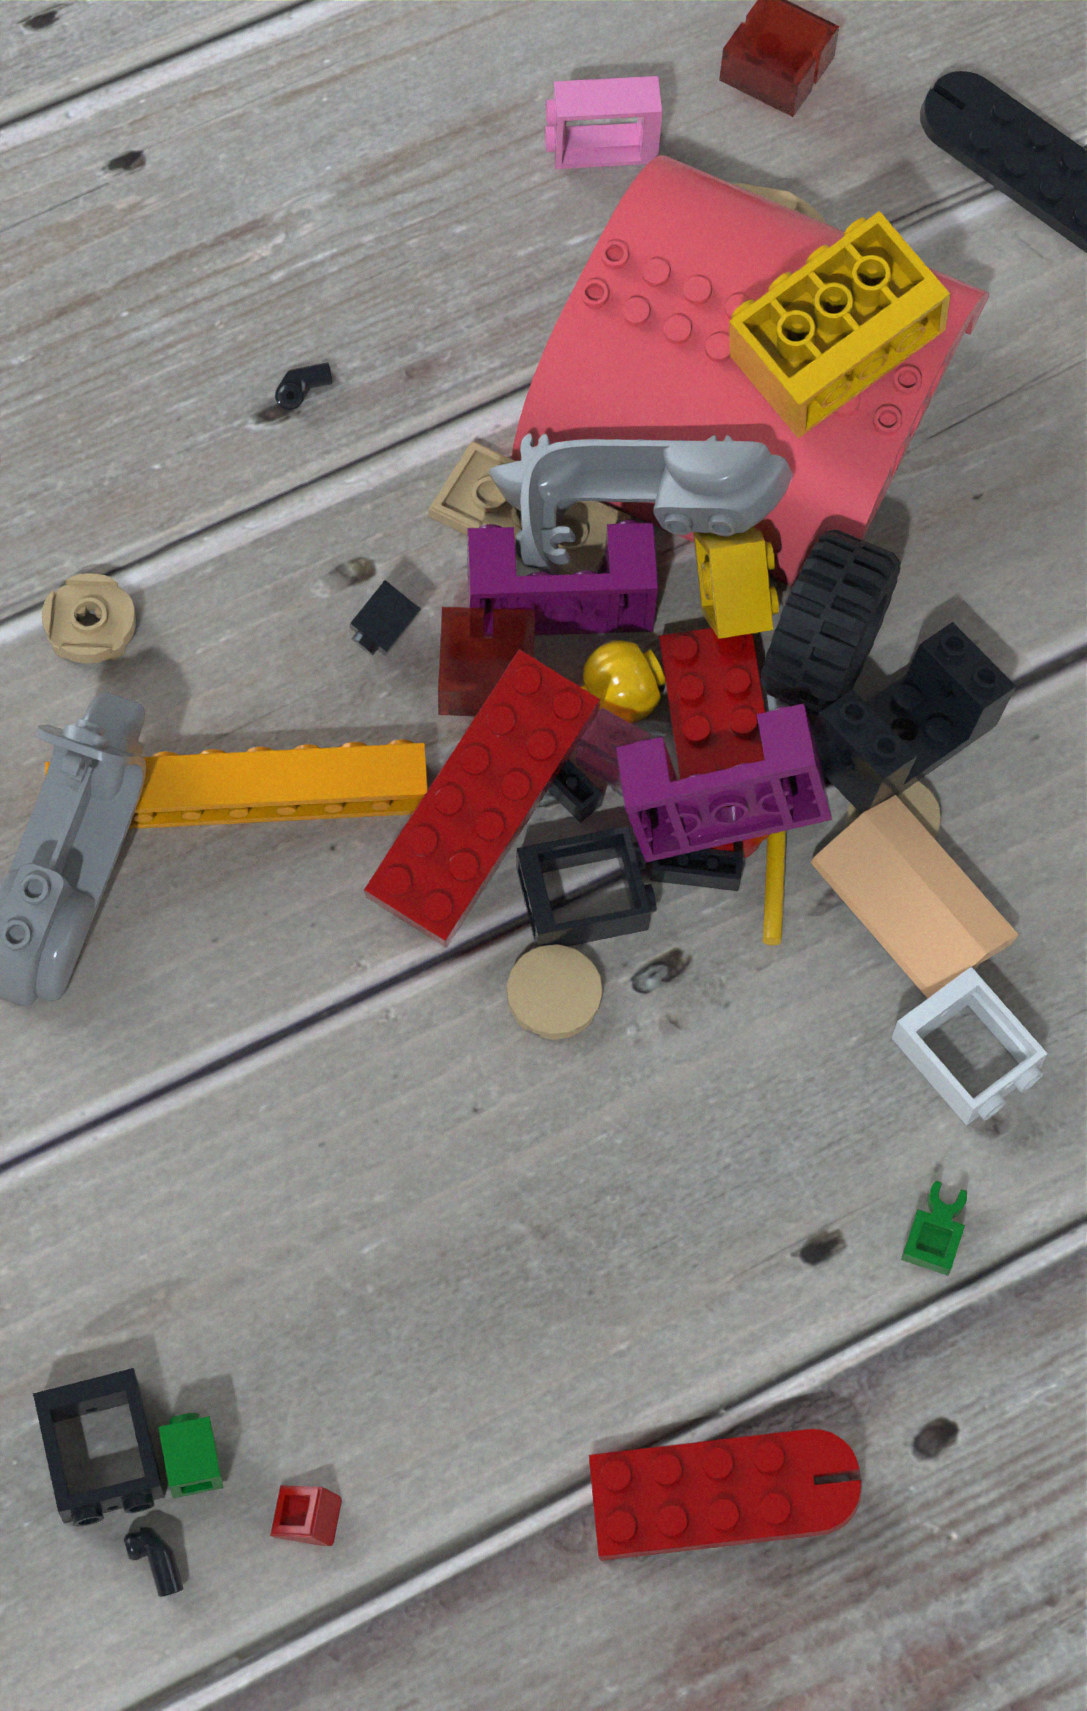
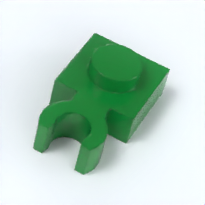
[901,1181,967,1276]

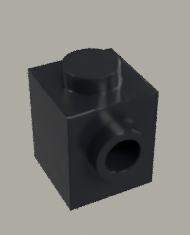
[349,580,421,656]

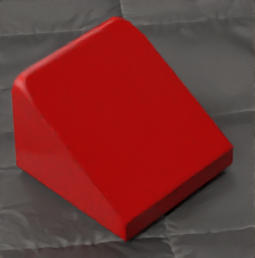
[270,1485,342,1546]

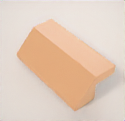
[810,795,1019,999]

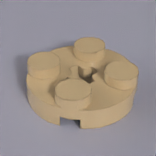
[42,573,136,663]

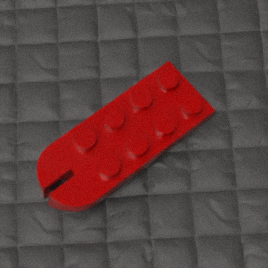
[659,628,771,858]
[589,1429,862,1561]

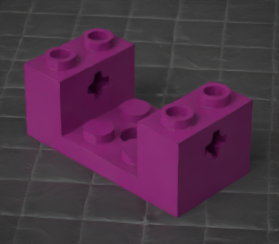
[467,520,658,638]
[616,703,832,862]

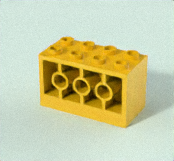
[729,211,950,439]

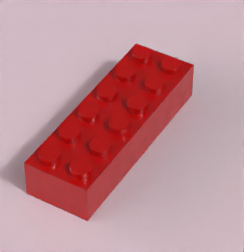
[364,649,600,948]

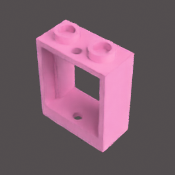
[544,76,662,169]

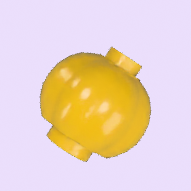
[580,640,666,725]

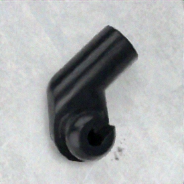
[275,362,332,410]
[124,1527,184,1597]

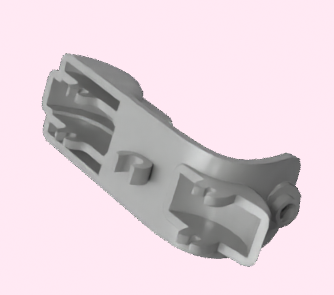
[489,434,793,575]
[0,692,146,1006]

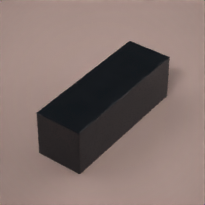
[548,759,603,823]
[650,848,743,891]

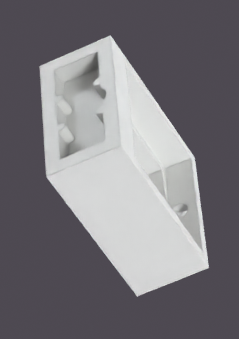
[892,967,1048,1126]

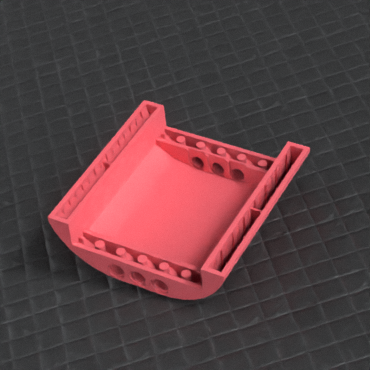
[511,155,990,587]

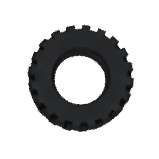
[760,530,901,716]

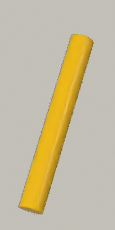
[763,831,786,946]

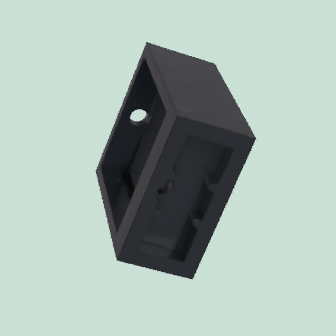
[516,826,657,948]
[33,1368,165,1527]

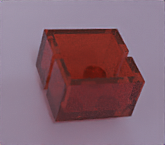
[719,0,839,117]
[438,607,535,716]

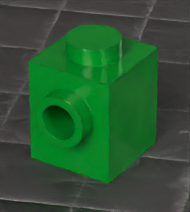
[159,1413,224,1499]

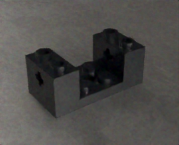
[812,622,1017,814]

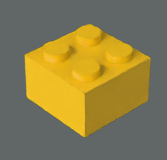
[693,526,779,639]

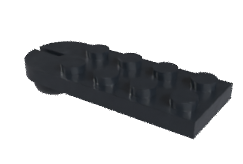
[920,71,1087,253]

